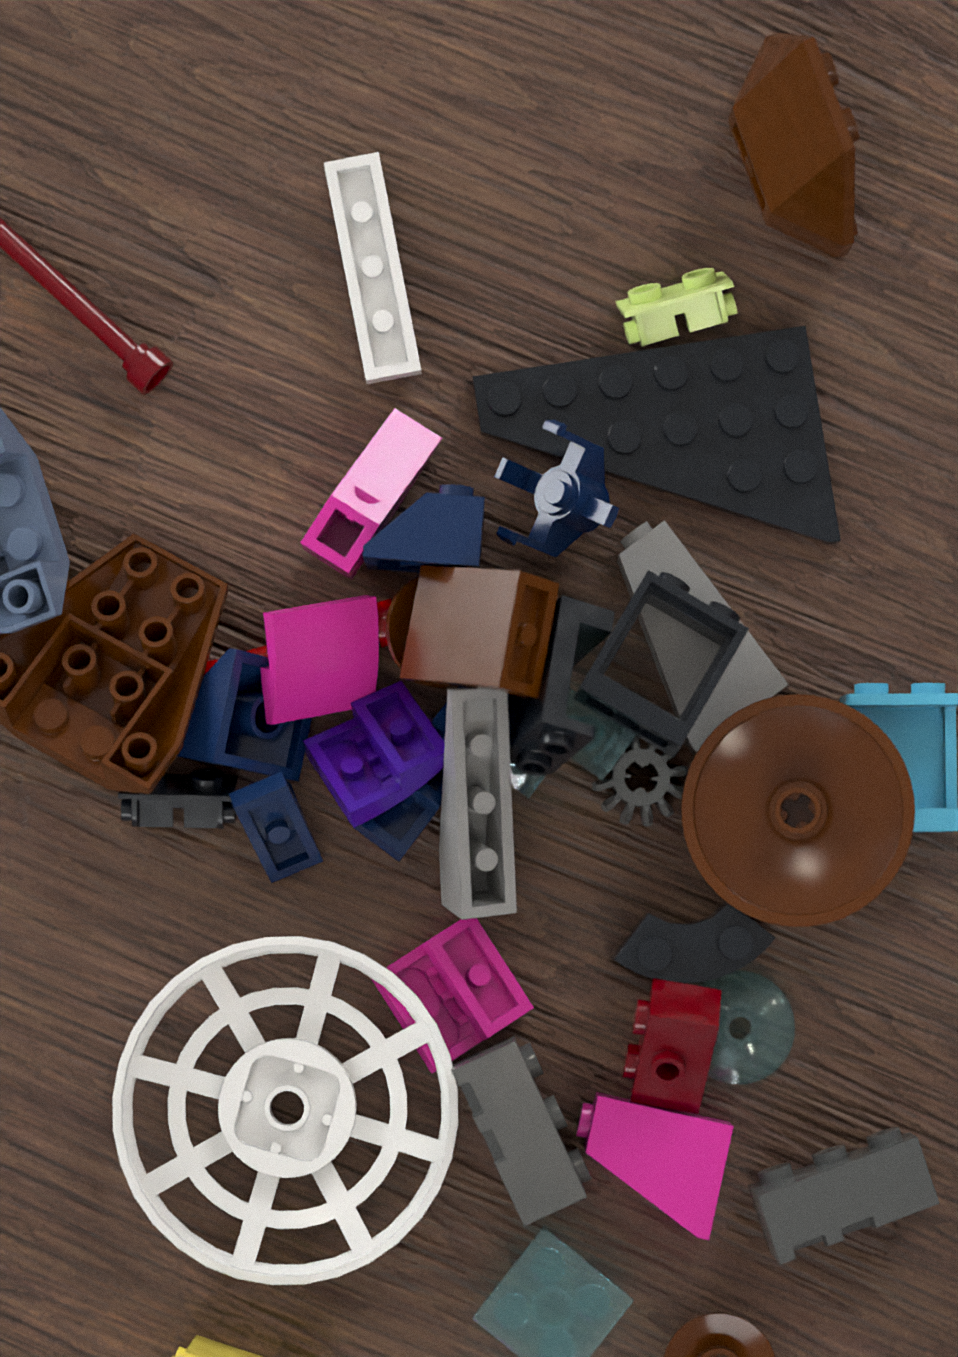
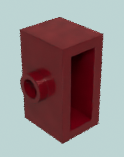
[623,978,722,1114]

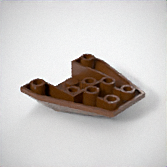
[728,33,859,258]
[0,533,229,794]

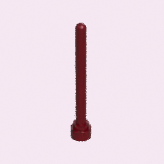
[0,218,173,395]

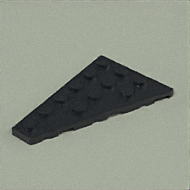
[473,325,841,545]

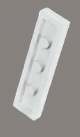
[324,152,422,384]

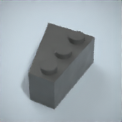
[451,1036,592,1226]
[748,1127,940,1265]

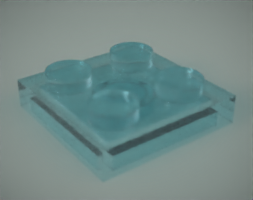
[472,1226,634,1357]

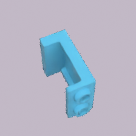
[840,683,958,832]

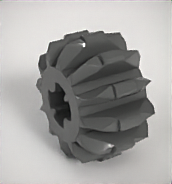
[592,732,688,827]

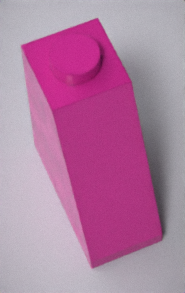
[576,1092,734,1240]

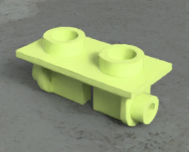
[616,268,737,347]

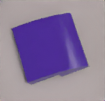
[303,681,445,828]

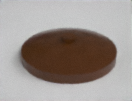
[681,694,915,927]

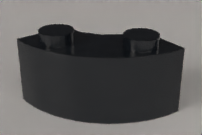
[611,902,776,983]

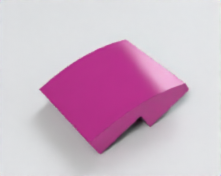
[260,595,379,725]
[371,918,534,1074]

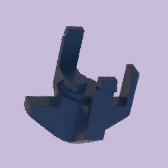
[494,420,619,557]

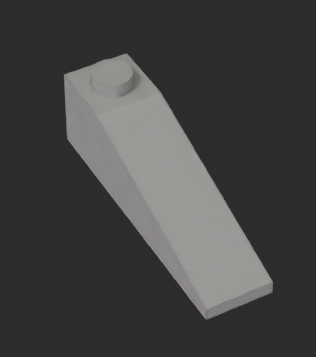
[439,687,517,920]

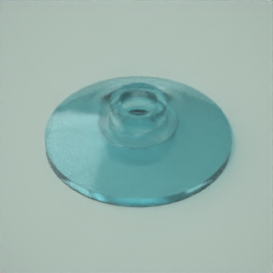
[699,970,795,1084]

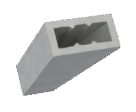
[617,520,789,756]

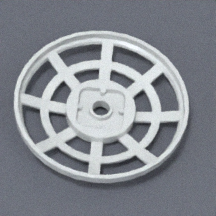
[113,936,458,1285]

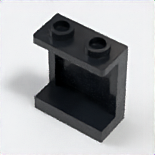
[508,595,615,776]

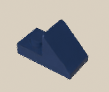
[229,771,323,883]

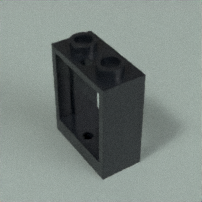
[573,570,749,757]

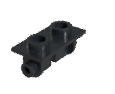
[118,768,238,829]

